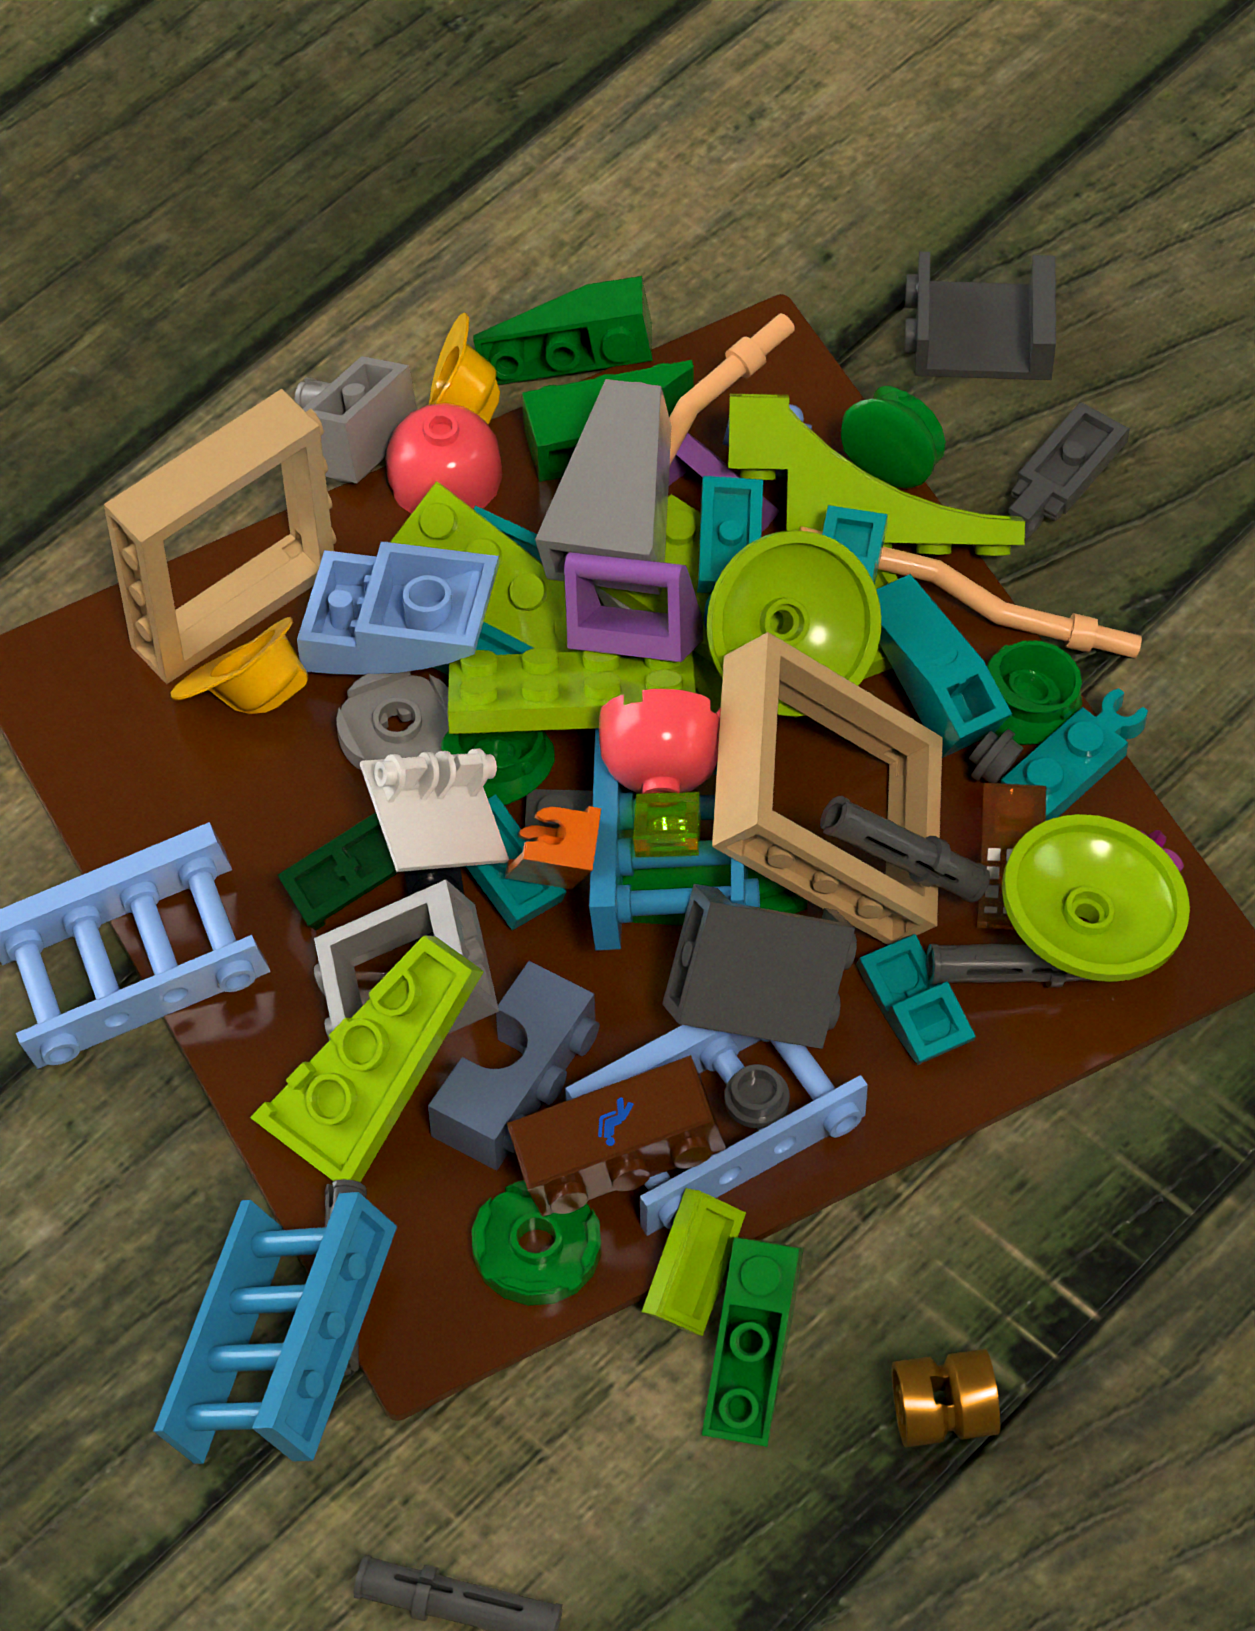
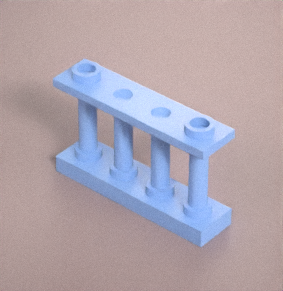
[0,822,271,1069]
[565,1025,868,1236]

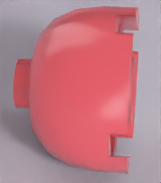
[385,403,502,514]
[599,689,721,803]

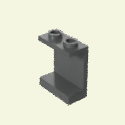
[905,251,1056,380]
[662,884,857,1049]

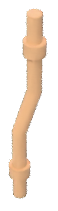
[669,313,795,465]
[798,526,1142,659]

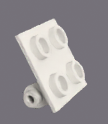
[360,749,509,872]

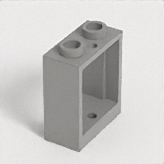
[314,880,499,1040]

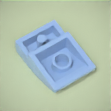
[297,541,499,675]

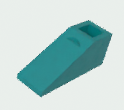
[876,574,1012,758]

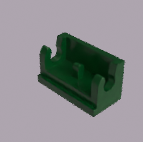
[278,812,400,931]

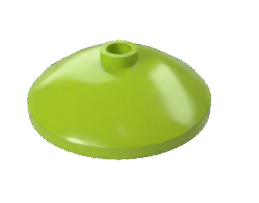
[707,531,881,716]
[1002,814,1190,982]

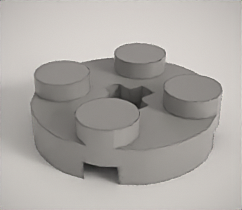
[336,671,449,770]

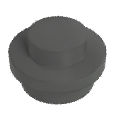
[969,728,1024,786]
[725,1064,790,1128]

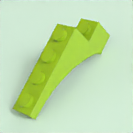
[728,394,1025,556]

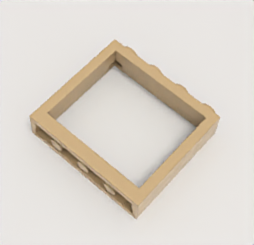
[104,389,336,684]
[712,632,943,945]

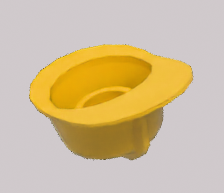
[429,312,500,424]
[170,617,308,714]

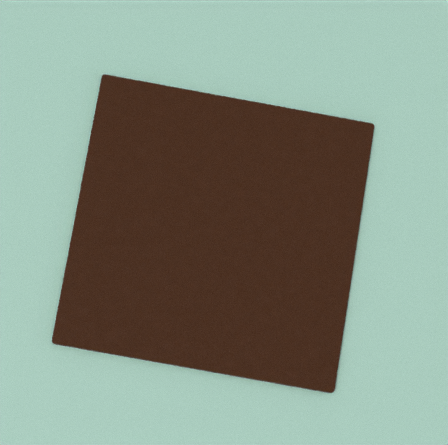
[0,294,1255,1421]

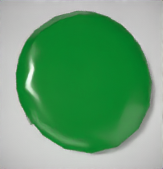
[841,386,946,489]
[987,641,1082,745]
[441,730,555,805]

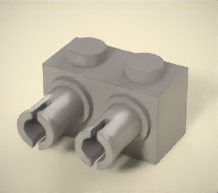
[295,356,417,483]

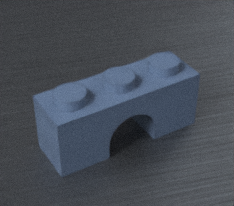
[428,961,600,1171]

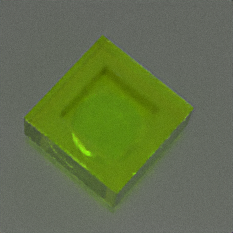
[633,792,701,857]

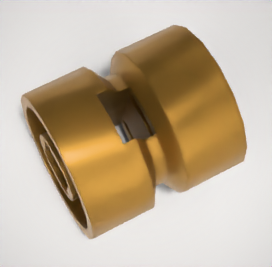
[891,1349,1000,1447]

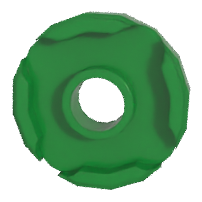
[472,1180,602,1306]

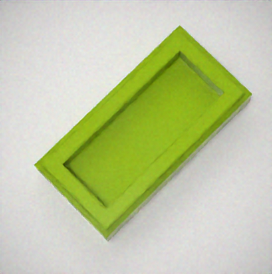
[642,1188,746,1336]

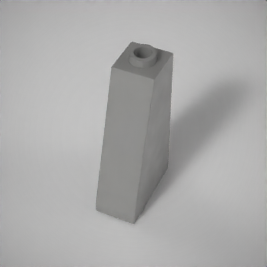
[535,379,672,595]

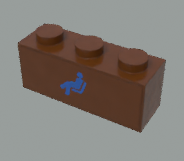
[507,1055,726,1217]

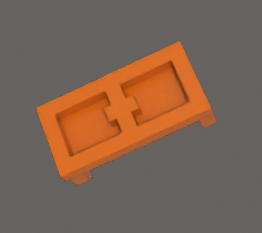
[505,806,601,889]

